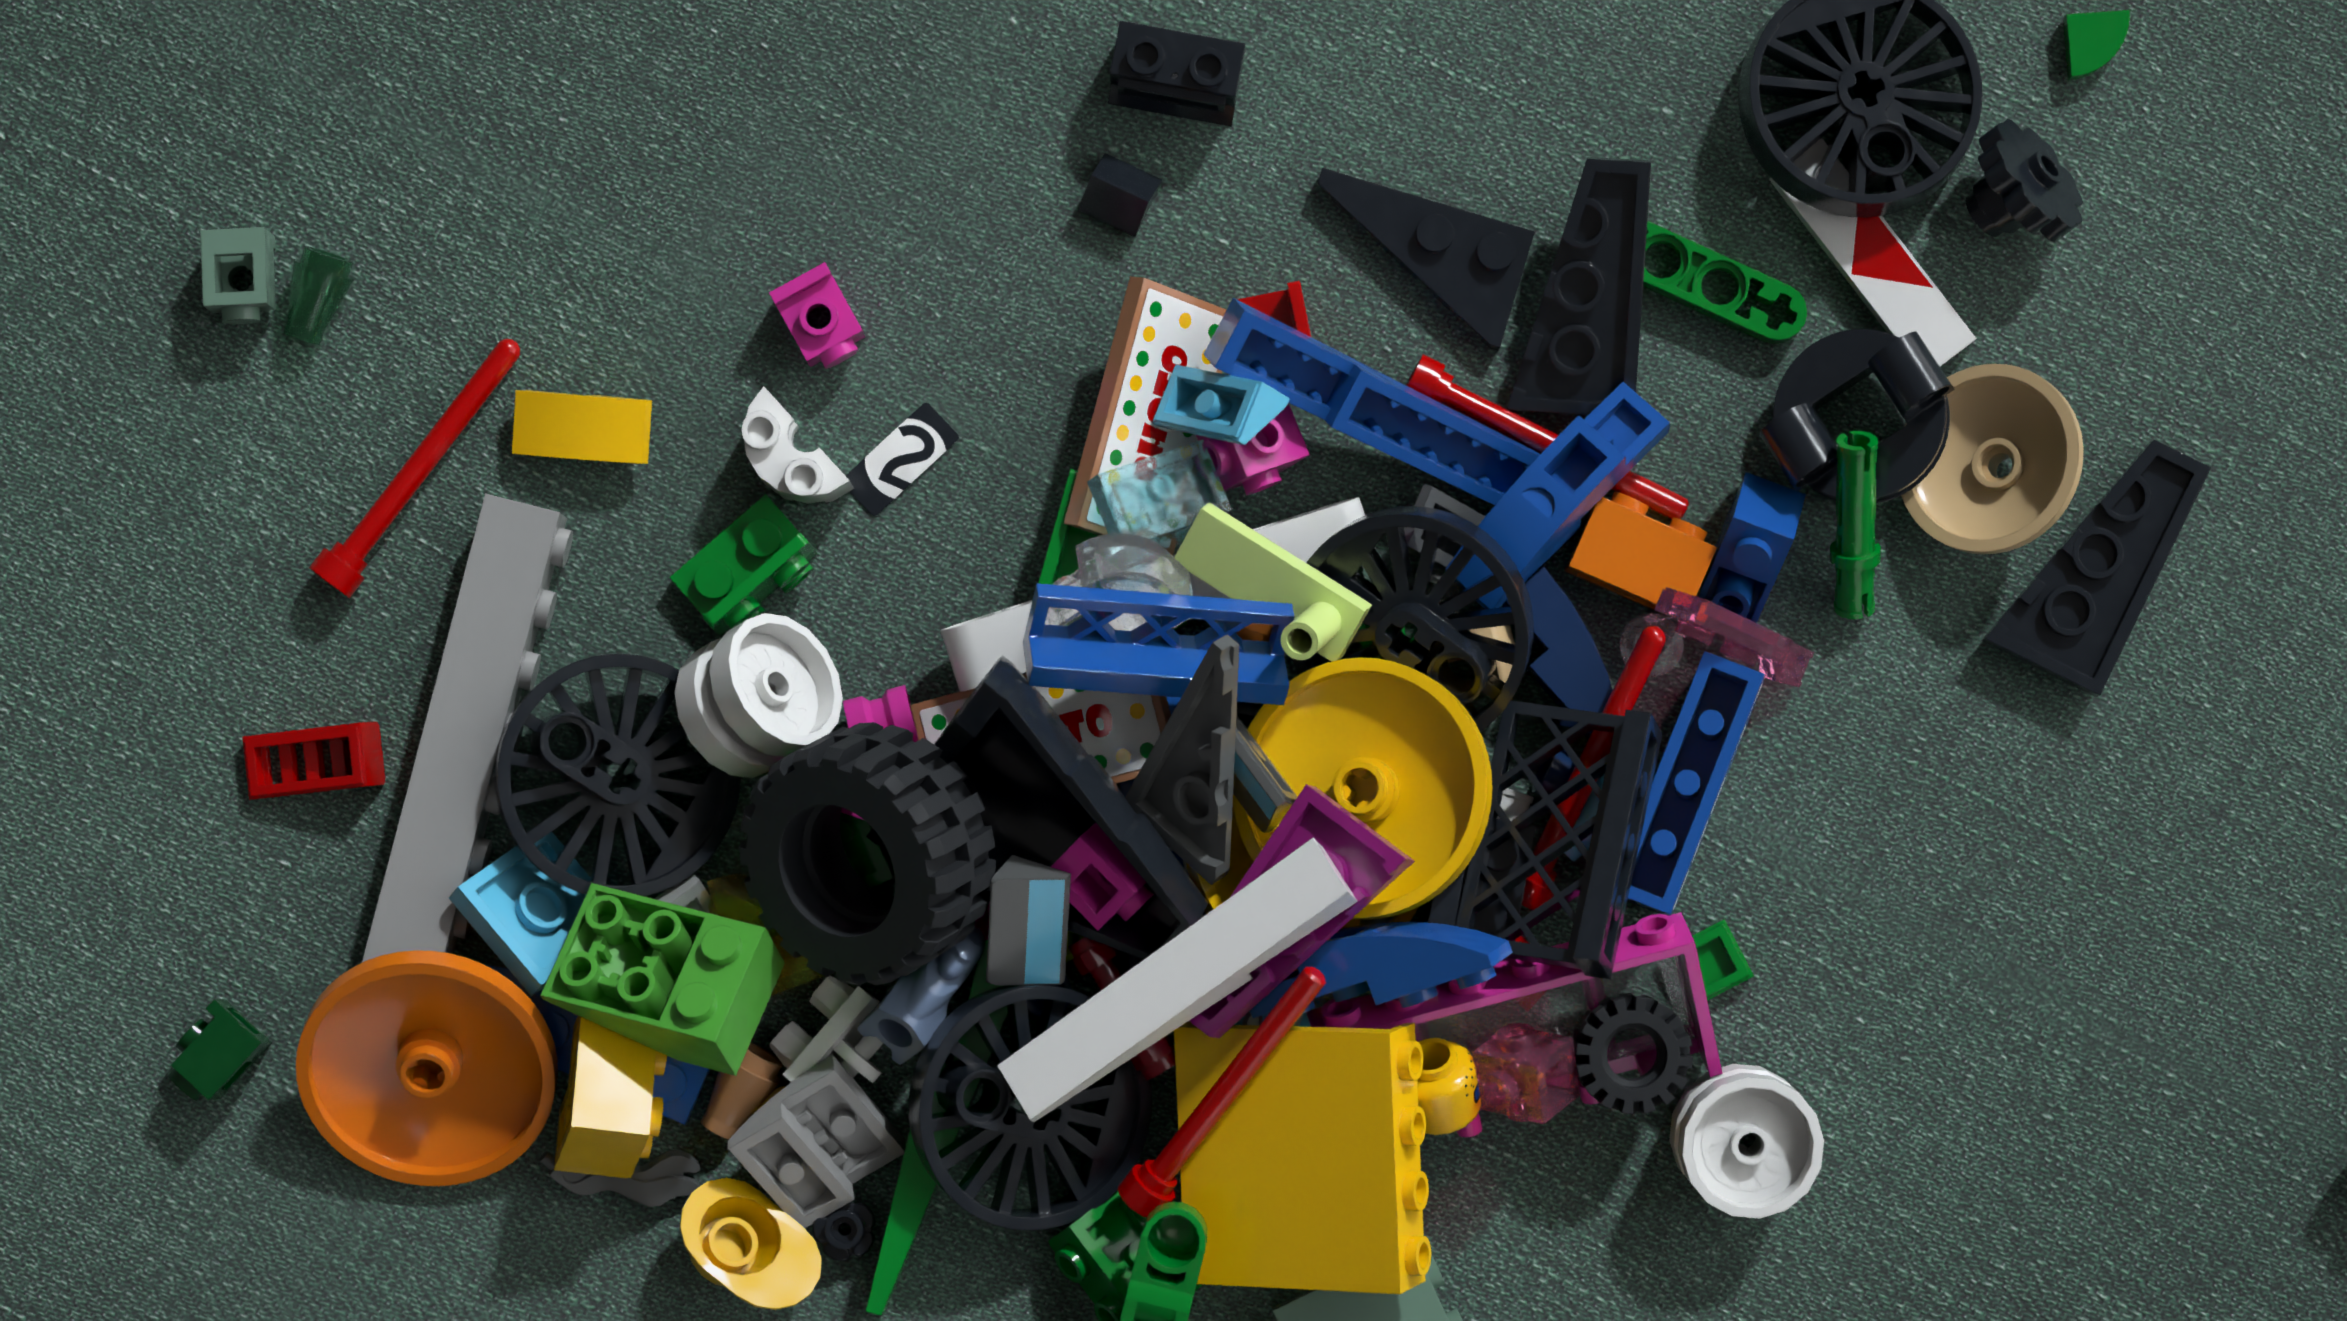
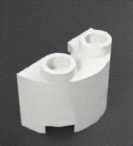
[742,386,854,504]

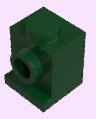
[168,999,272,1101]

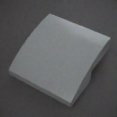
[728,1055,905,1228]

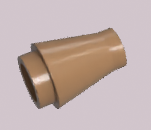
[700,1043,783,1140]

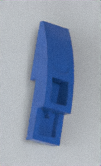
[1445,382,1670,609]
[1250,922,1513,1018]

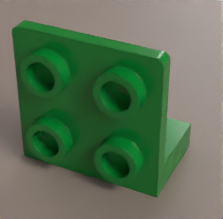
[669,494,818,637]

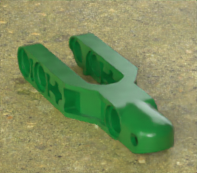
[1120,1202,1208,1321]

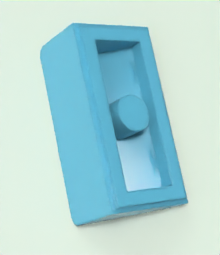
[1152,365,1290,445]

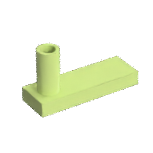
[1172,502,1372,662]

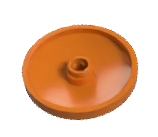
[295,950,558,1186]

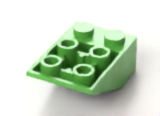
[540,883,785,1076]

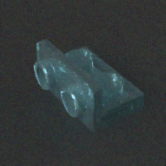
[1087,440,1232,565]

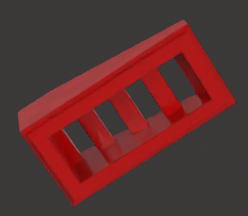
[242,722,385,800]

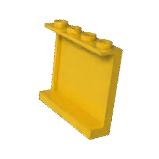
[1174,1021,1431,1294]

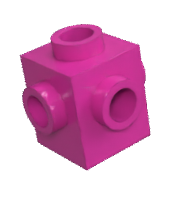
[1196,403,1310,495]

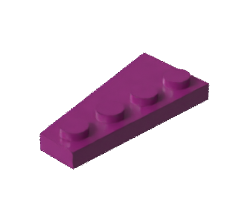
[1189,784,1415,1038]

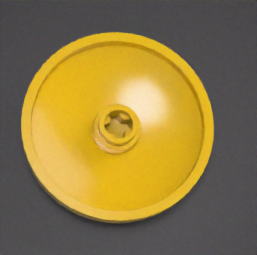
[1233,658,1493,920]

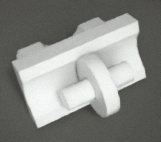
[770,975,883,1083]

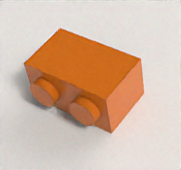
[1564,492,1717,622]

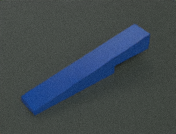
[1204,298,1540,505]

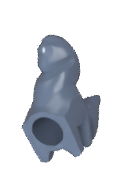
[857,927,985,1065]

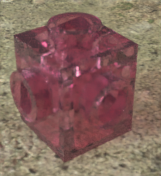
[1472,1023,1580,1124]

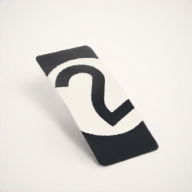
[846,403,959,516]

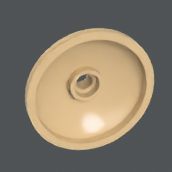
[1901,364,2083,554]

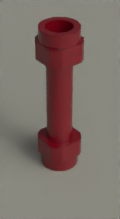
[1068,937,1175,1081]

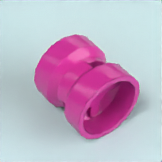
[843,685,919,742]

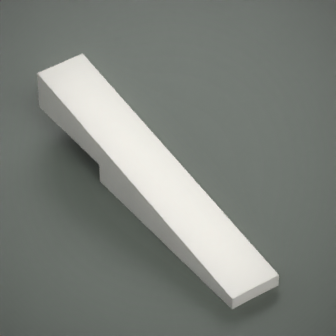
[997,837,1358,1122]

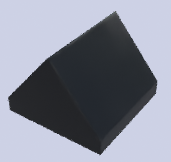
[1078,153,1162,238]

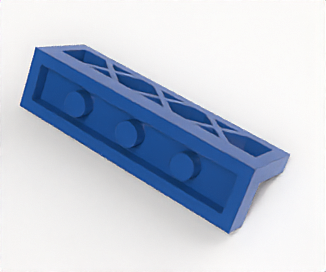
[1023,583,1295,705]

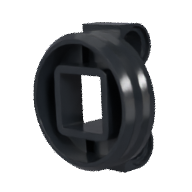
[1759,329,1955,504]

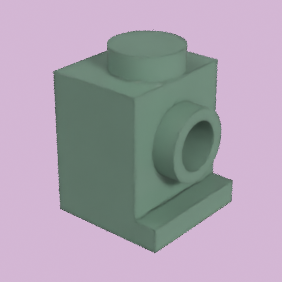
[200,227,276,324]

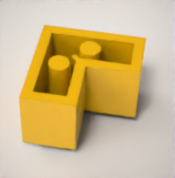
[554,1016,667,1178]

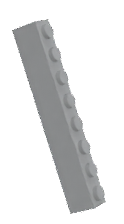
[362,493,573,962]

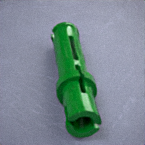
[1830,431,1881,619]

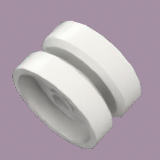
[674,613,843,778]
[1669,1064,1824,1219]

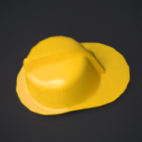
[679,1178,822,1310]

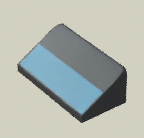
[1233,715,1297,833]
[986,855,1071,986]

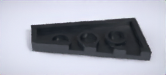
[1507,157,1652,415]
[1981,440,2211,697]

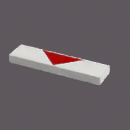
[1769,138,1977,367]

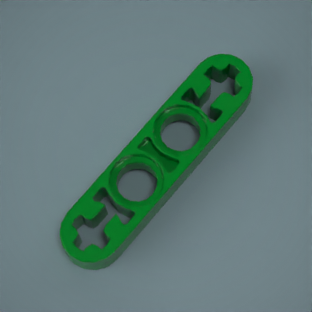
[1643,221,1807,344]

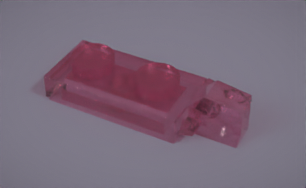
[1654,587,1814,687]

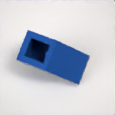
[1693,472,1806,632]

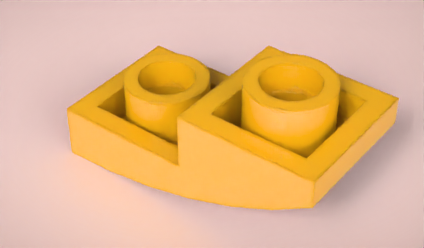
[512,390,652,464]

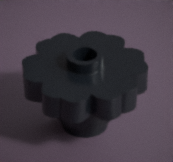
[1966,119,2083,242]

